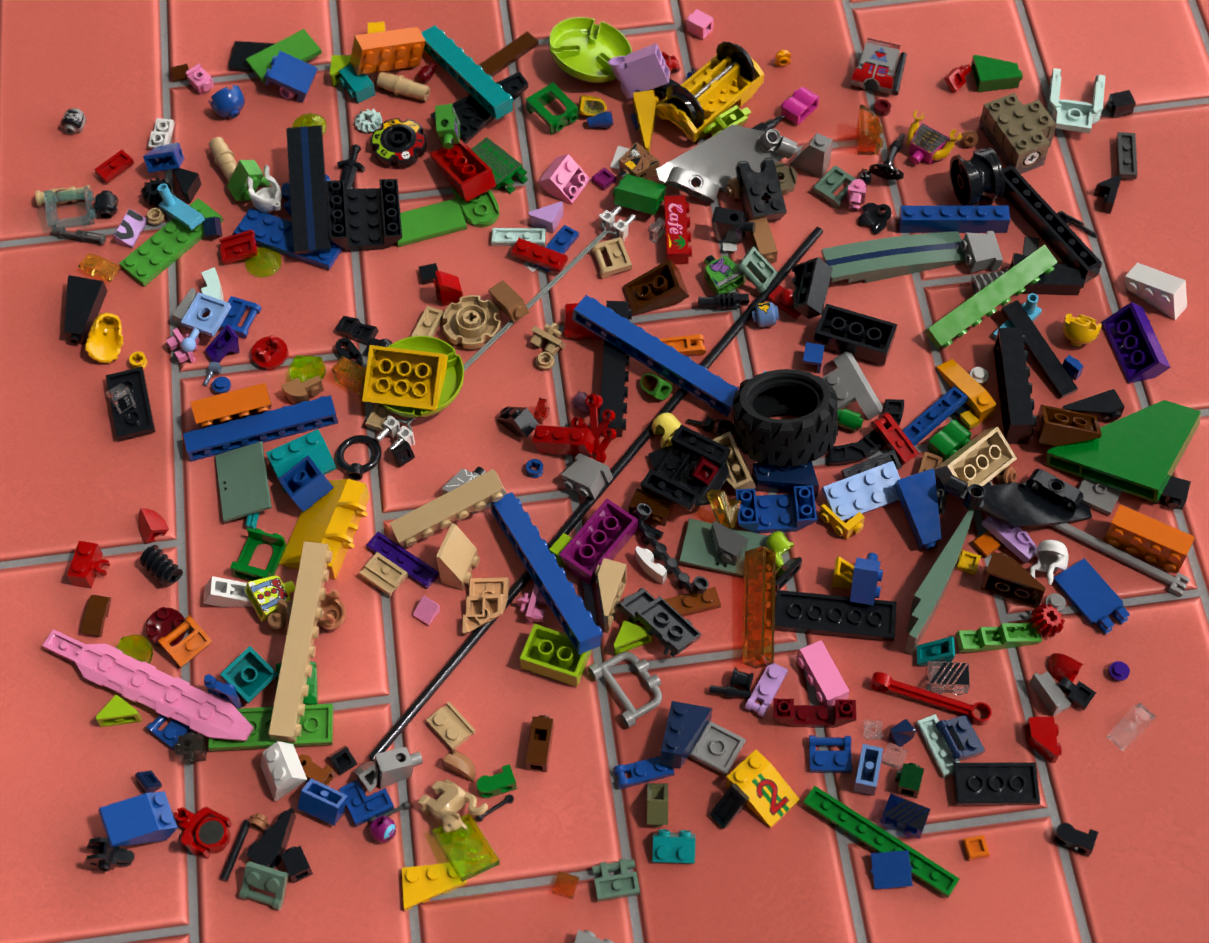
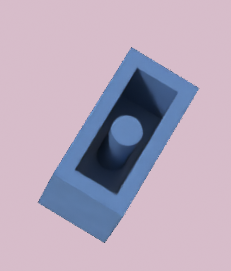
[853,744,883,796]

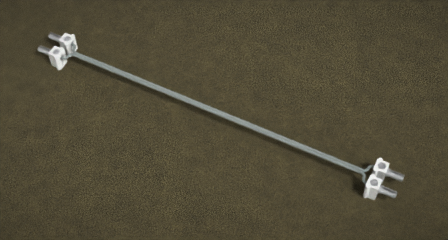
[375,205,636,451]

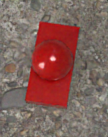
[768,285,801,319]

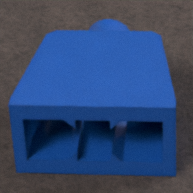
[143,143,184,173]

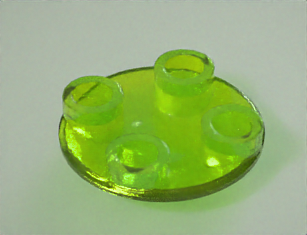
[289,355,326,383]
[117,634,153,664]

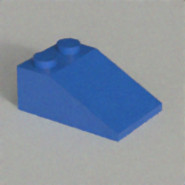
[98,791,178,847]

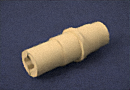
[377,72,430,102]
[209,137,237,182]

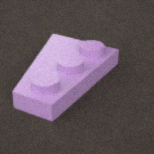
[981,515,1037,564]

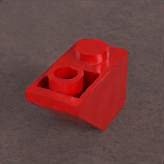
[433,270,463,306]
[1026,716,1062,763]

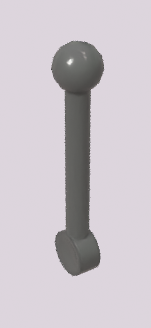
[369,801,410,824]

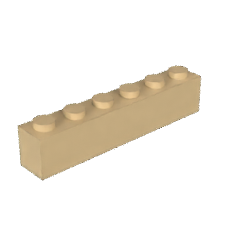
[390,469,507,547]

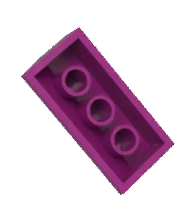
[559,499,638,586]

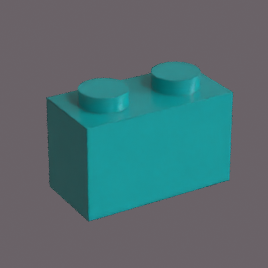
[339,64,376,104]

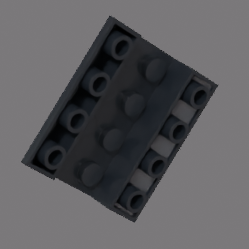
[326,179,402,250]

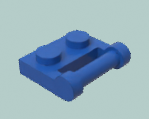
[219,296,262,338]
[146,715,192,751]
[809,735,852,773]

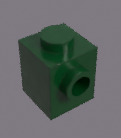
[895,763,924,799]

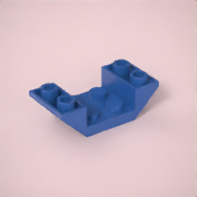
[735,485,817,534]

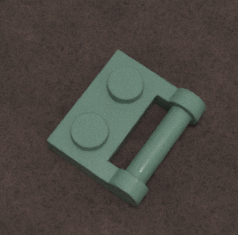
[813,165,856,208]
[735,246,778,294]
[239,861,288,910]

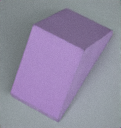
[528,201,564,233]

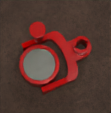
[175,807,232,859]

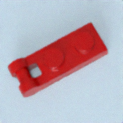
[871,412,920,465]

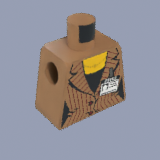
[617,142,660,181]

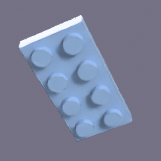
[821,461,900,521]

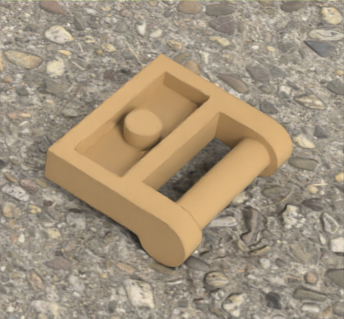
[591,237,632,279]

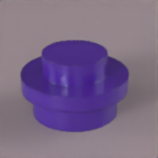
[1109,661,1130,681]

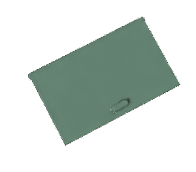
[215,441,272,522]
[679,518,768,581]

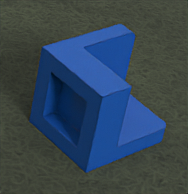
[803,342,825,373]

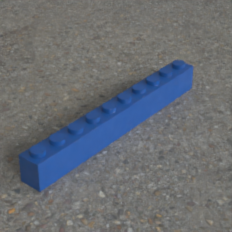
[572,295,739,417]
[491,492,603,654]

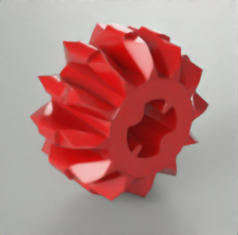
[1029,603,1065,638]

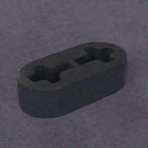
[336,338,363,369]

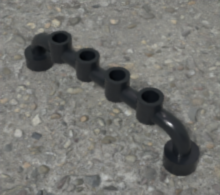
[634,503,709,594]

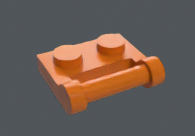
[158,615,213,668]

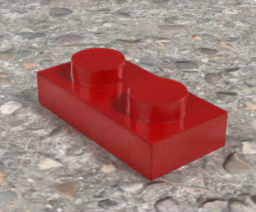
[95,150,134,183]

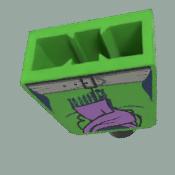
[435,103,460,149]
[704,255,746,294]

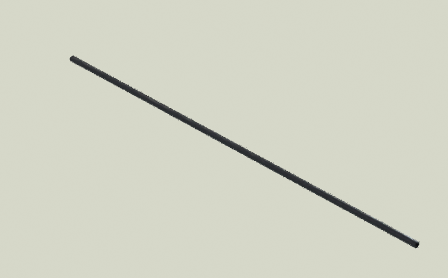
[368,227,823,761]

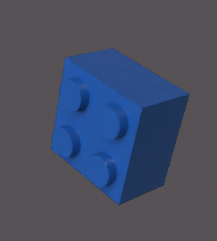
[278,455,334,512]

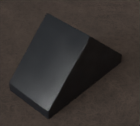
[173,168,202,204]

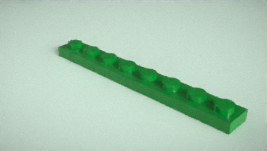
[803,785,960,898]

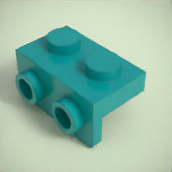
[652,829,696,863]

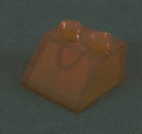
[857,105,883,155]

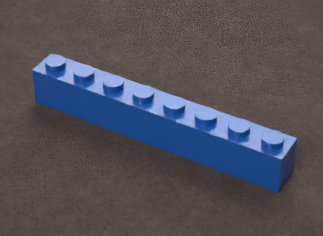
[183,395,338,462]

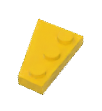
[402,861,467,911]

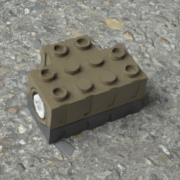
[979,93,1056,174]

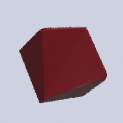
[691,456,719,485]

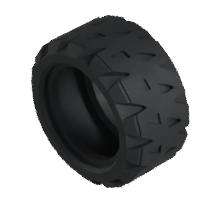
[733,369,838,467]

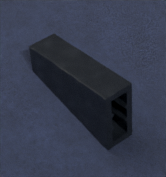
[1011,253,1084,296]
[64,275,108,344]

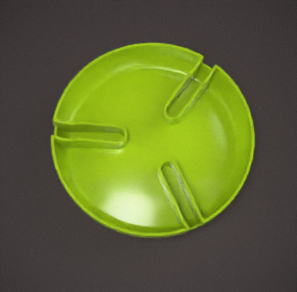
[549,17,632,83]
[381,336,464,418]

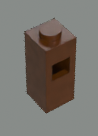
[526,715,554,772]

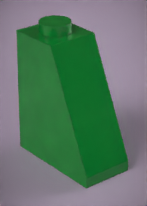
[971,55,1023,93]

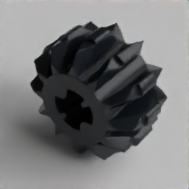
[142,177,173,208]

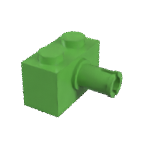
[227,160,271,201]

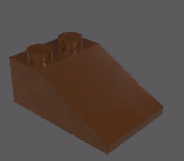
[623,259,689,315]
[1035,404,1102,446]
[981,551,1046,608]

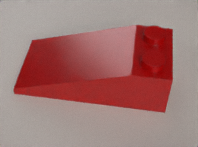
[429,139,496,202]

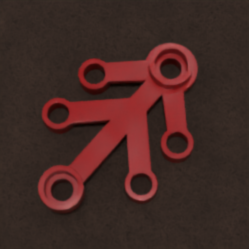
[571,393,616,463]

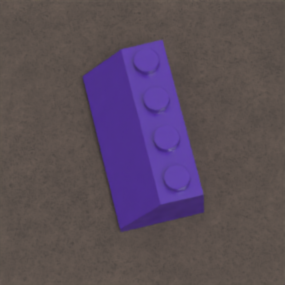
[1102,302,1171,383]

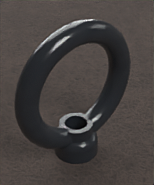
[336,435,382,480]

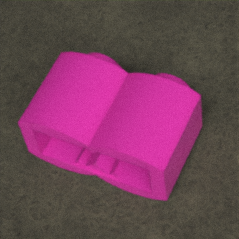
[781,87,820,125]

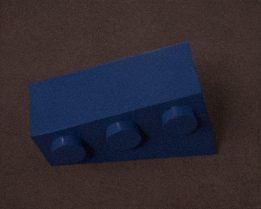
[752,461,819,497]
[660,701,712,769]

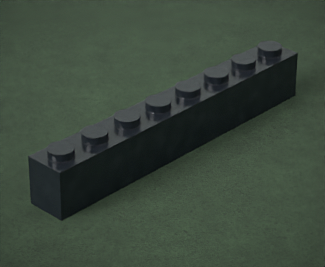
[1003,165,1102,283]
[599,301,632,437]

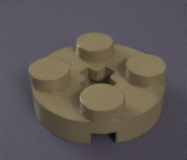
[775,162,797,194]

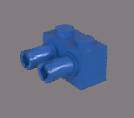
[850,553,883,606]

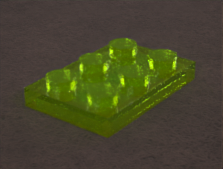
[432,813,500,882]

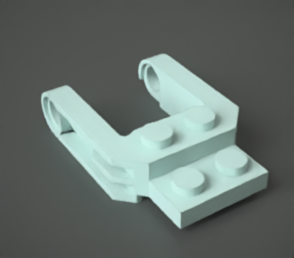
[1047,68,1106,133]

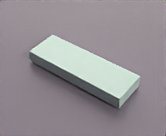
[491,228,546,247]
[916,714,960,778]

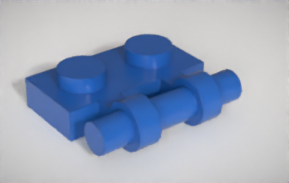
[204,674,243,709]

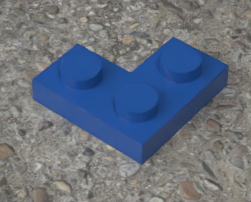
[339,780,395,827]

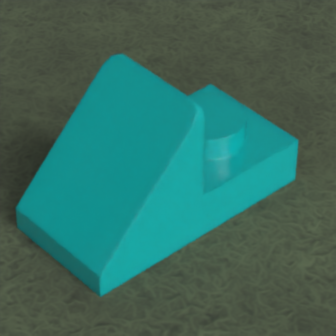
[916,636,955,667]

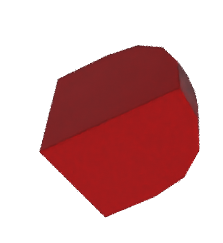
[138,508,169,544]
[1048,653,1083,683]

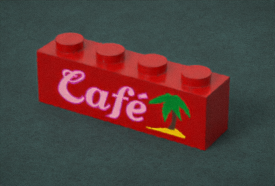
[664,195,692,265]

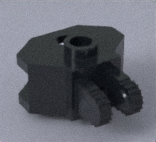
[83,837,135,872]

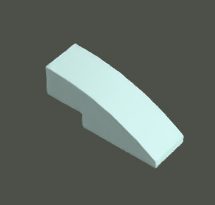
[201,267,224,301]

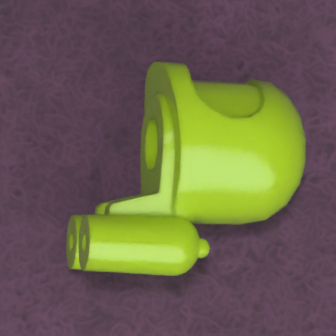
[766,531,795,572]

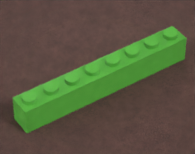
[924,244,1057,349]

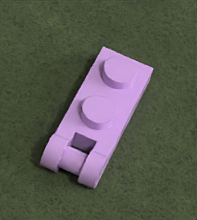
[745,661,788,717]

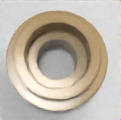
[147,208,165,225]
[536,352,555,370]

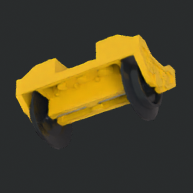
[656,41,764,143]

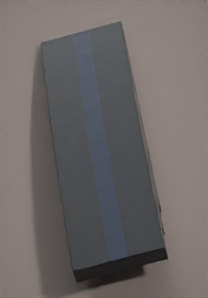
[286,125,331,254]

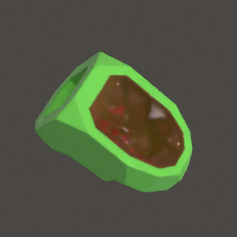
[640,373,672,400]

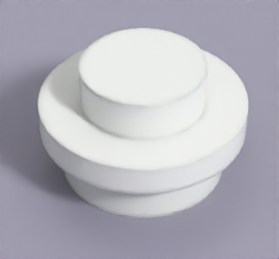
[970,367,989,385]

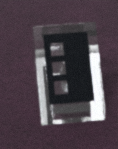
[105,383,136,414]

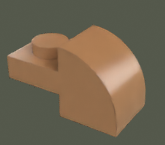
[281,375,324,405]

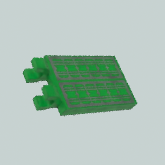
[471,137,528,194]

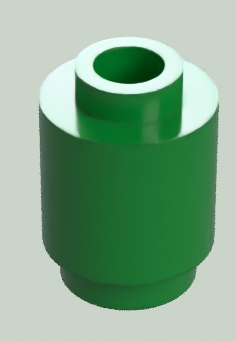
[838,408,864,432]

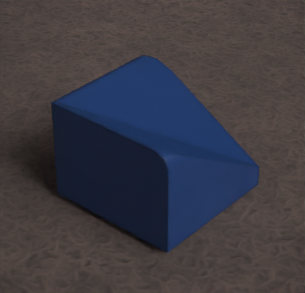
[888,719,916,748]

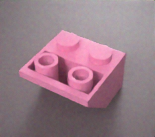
[538,154,590,204]

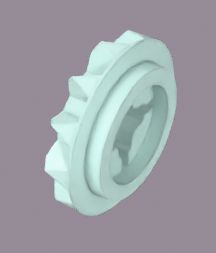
[354,108,382,132]

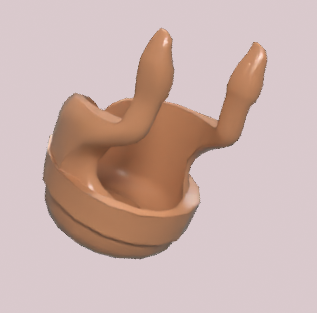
[317,589,346,630]

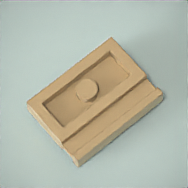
[359,552,408,596]
[426,702,476,750]

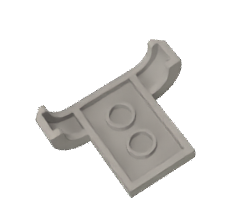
[822,352,883,420]

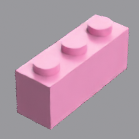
[797,640,850,706]

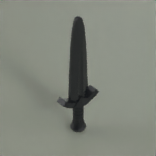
[337,144,365,189]

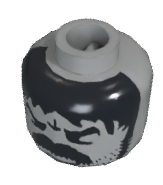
[61,108,86,135]

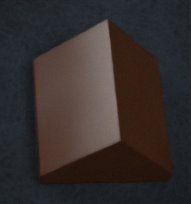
[170,64,189,82]

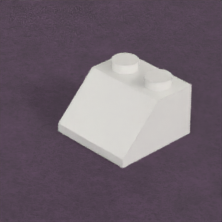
[260,741,307,801]

